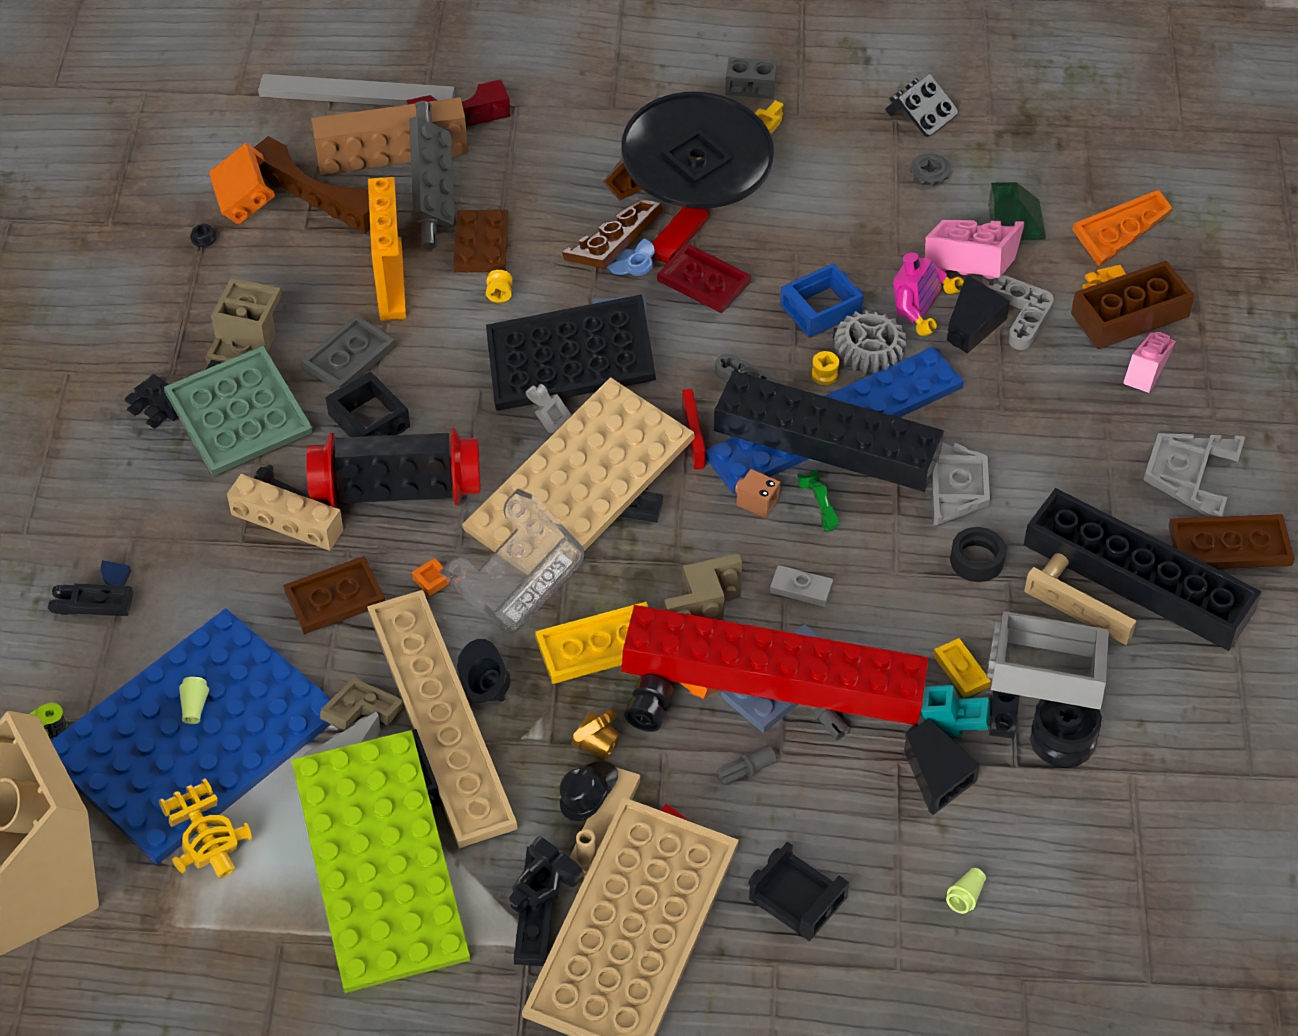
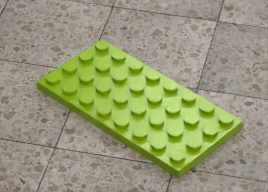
[291,730,470,993]

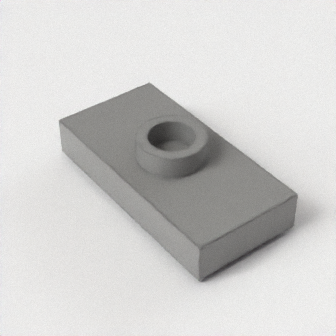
[770,565,833,607]

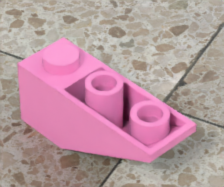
[1123,332,1176,393]

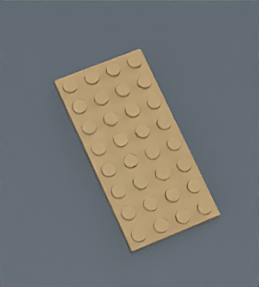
[462,377,695,582]
[522,797,739,1036]

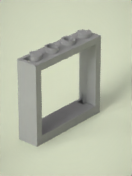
[987,611,1109,710]

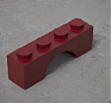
[407,79,511,126]

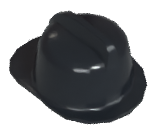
[457,639,511,703]
[560,761,618,821]

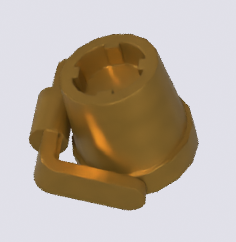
[571,708,621,760]

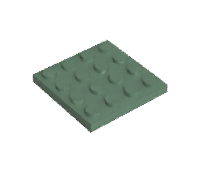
[164,346,313,476]

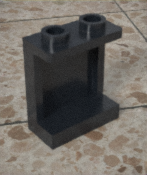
[748,842,849,941]

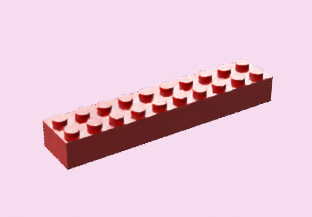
[621,605,928,725]

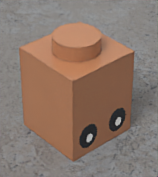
[735,469,780,518]

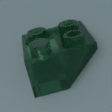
[988,182,1046,240]

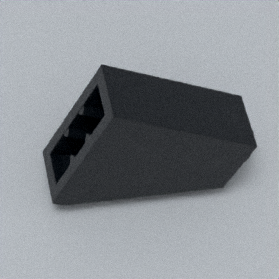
[947,275,1010,354]
[904,718,980,815]

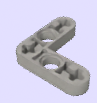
[981,274,1054,350]

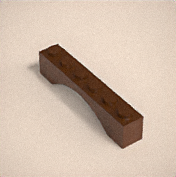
[254,136,370,234]

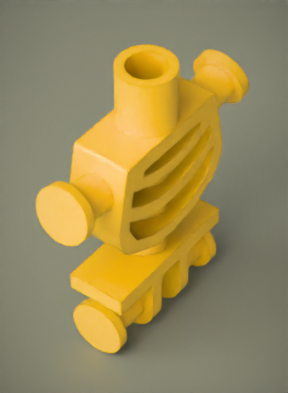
[159,778,252,878]

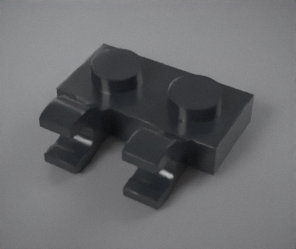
[125,374,179,429]

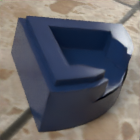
[101,560,131,586]

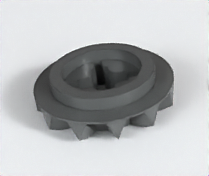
[910,154,951,186]

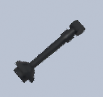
[254,465,328,505]

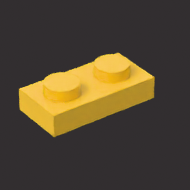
[933,638,991,699]

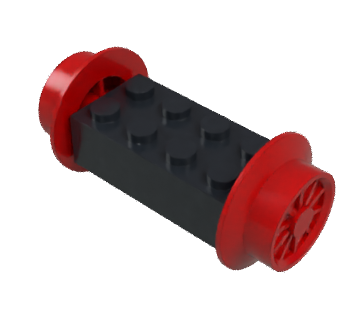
[306,428,481,509]

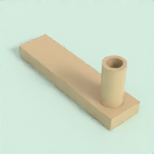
[1024,553,1136,645]
[569,767,640,878]

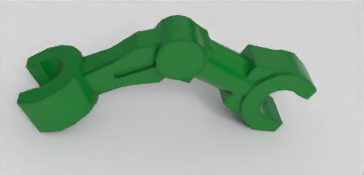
[797,470,839,532]

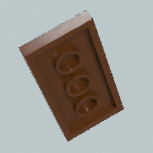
[1169,514,1295,569]

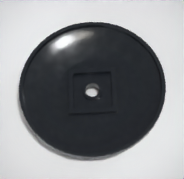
[621,92,774,209]

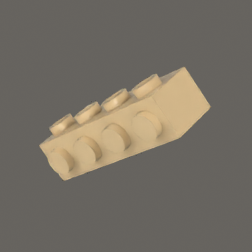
[227,474,344,551]

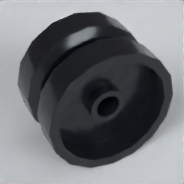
[1030,699,1102,768]

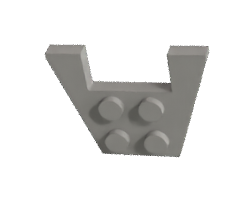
[1144,433,1245,517]

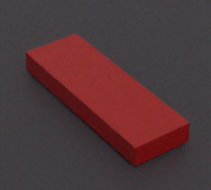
[652,207,709,264]
[682,389,705,470]

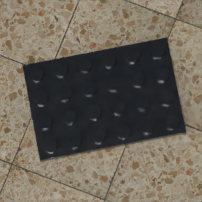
[486,294,656,411]

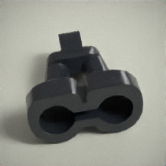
[509,836,584,914]

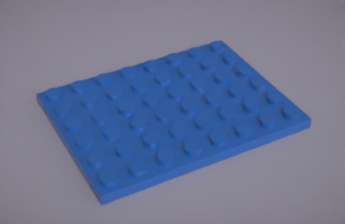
[51,608,331,865]

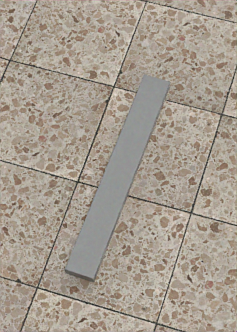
[258,74,455,106]

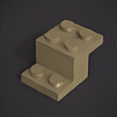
[206,278,282,364]
[664,553,742,620]

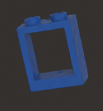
[780,263,864,338]

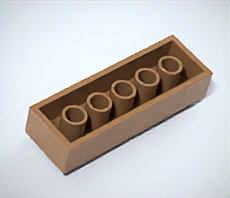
[311,97,468,175]

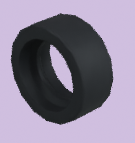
[950,527,1006,582]

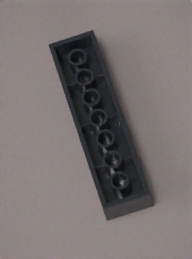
[714,371,944,492]
[1023,488,1262,651]

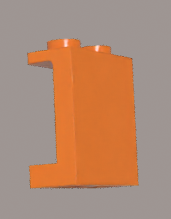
[209,143,275,224]

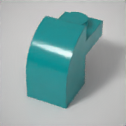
[921,685,991,738]

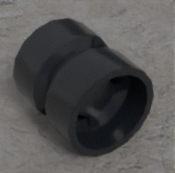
[624,675,674,732]

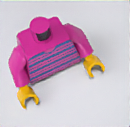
[894,252,964,336]

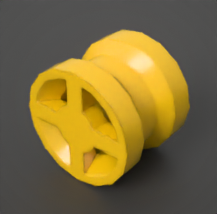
[486,270,513,303]
[811,351,839,385]

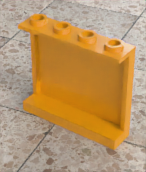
[368,177,406,321]

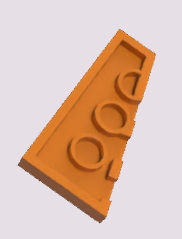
[1072,189,1172,267]

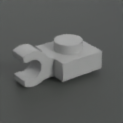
[525,384,572,433]

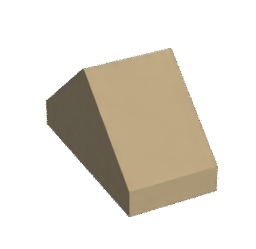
[0,711,99,956]

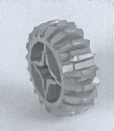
[834,309,906,375]

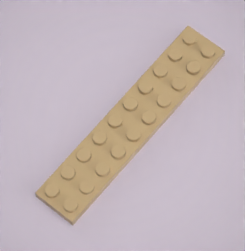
[367,590,518,848]

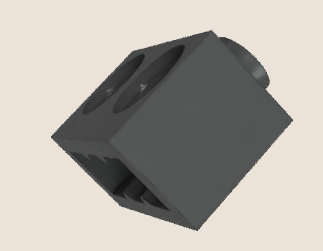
[725,57,777,99]

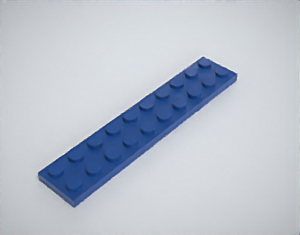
[705,347,964,494]

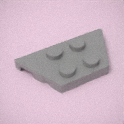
[932,442,990,525]

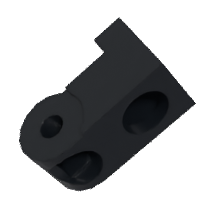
[989,690,1020,739]

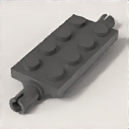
[410,101,455,249]

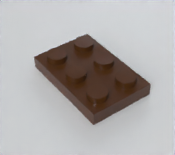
[453,210,508,272]
[283,556,385,634]

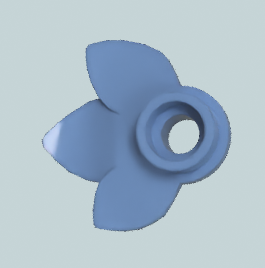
[608,239,655,276]

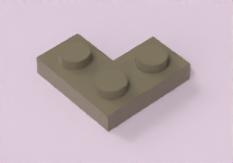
[320,678,404,730]

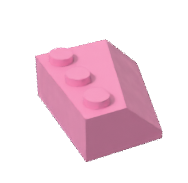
[925,220,1024,279]

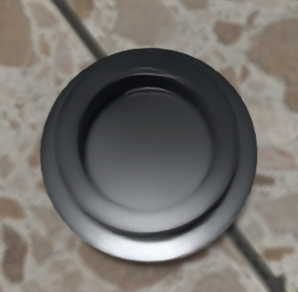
[190,223,217,247]

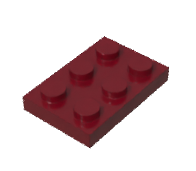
[657,243,751,314]

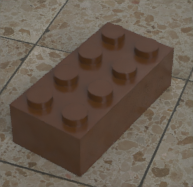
[1071,260,1195,349]

